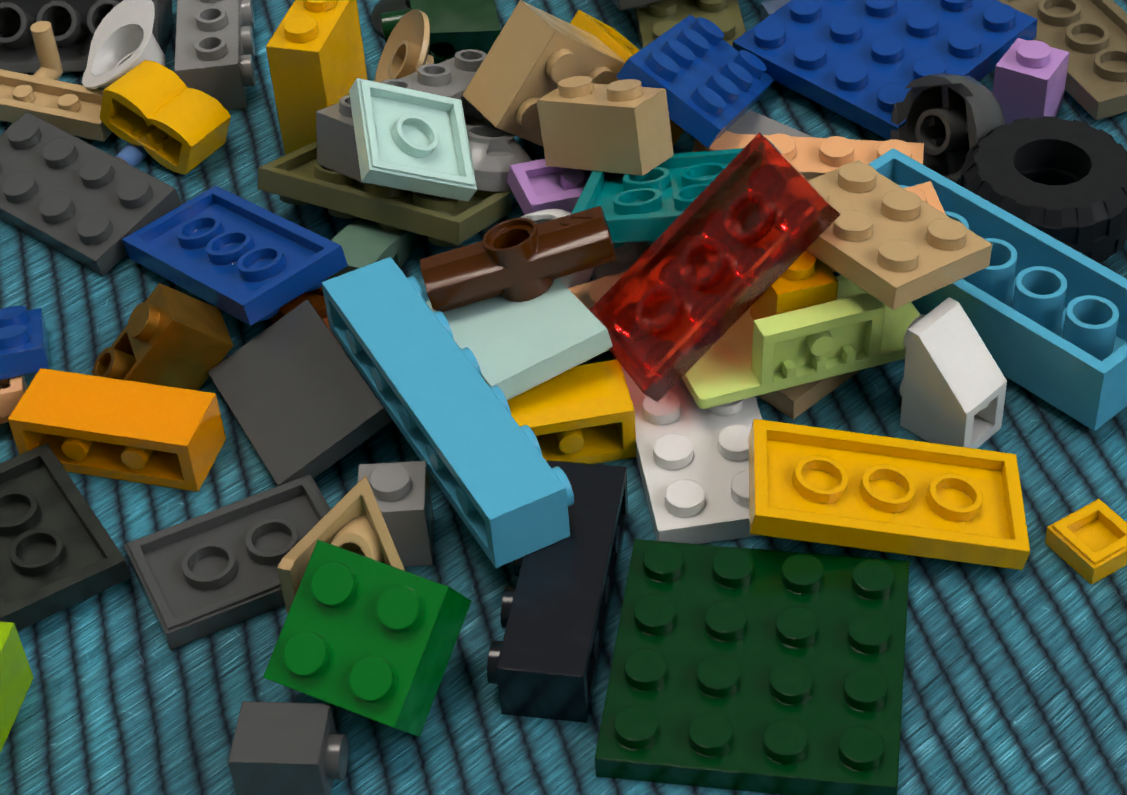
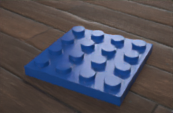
[733,0,1037,140]

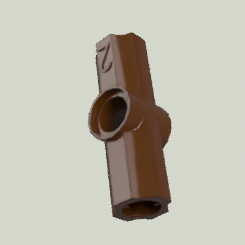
[420,206,617,312]

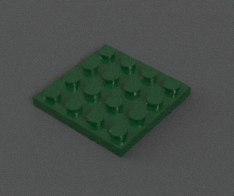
[595,539,910,795]

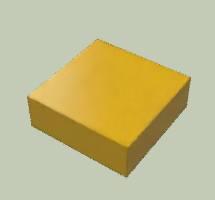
[1045,499,1127,585]

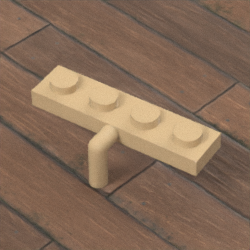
[0,21,112,142]

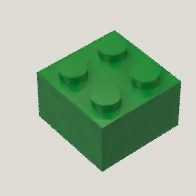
[263,540,472,737]

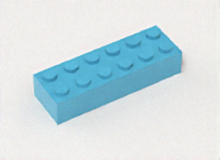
[836,148,1127,431]

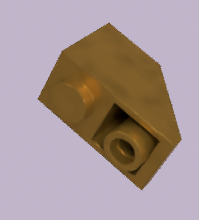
[91,283,234,390]

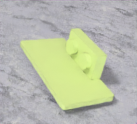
[656,275,920,409]

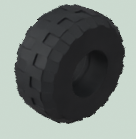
[959,116,1127,263]

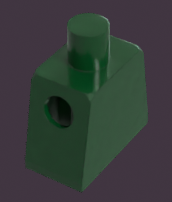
[380,0,501,64]

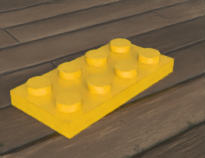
[749,419,1030,570]

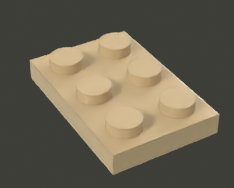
[762,160,993,310]

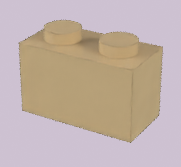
[536,76,674,176]

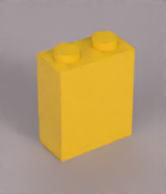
[266,0,368,155]

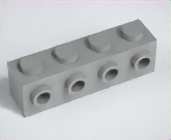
[174,0,255,110]
[316,49,494,184]

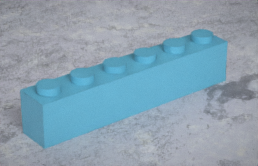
[321,257,574,568]

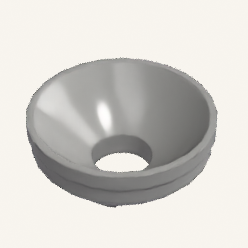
[466,125,532,192]

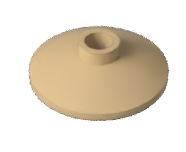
[374,9,434,83]

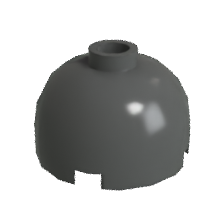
[890,73,1005,185]

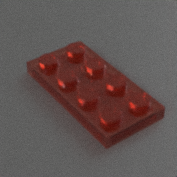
[589,132,841,402]

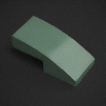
[328,218,424,279]

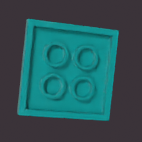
[571,146,773,249]

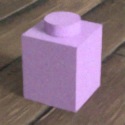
[993,38,1070,125]

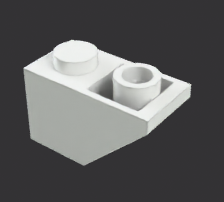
[900,297,1007,449]

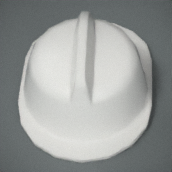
[82,0,166,90]

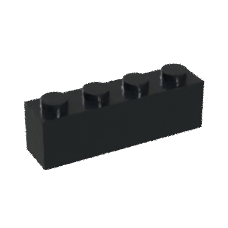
[487,460,628,723]

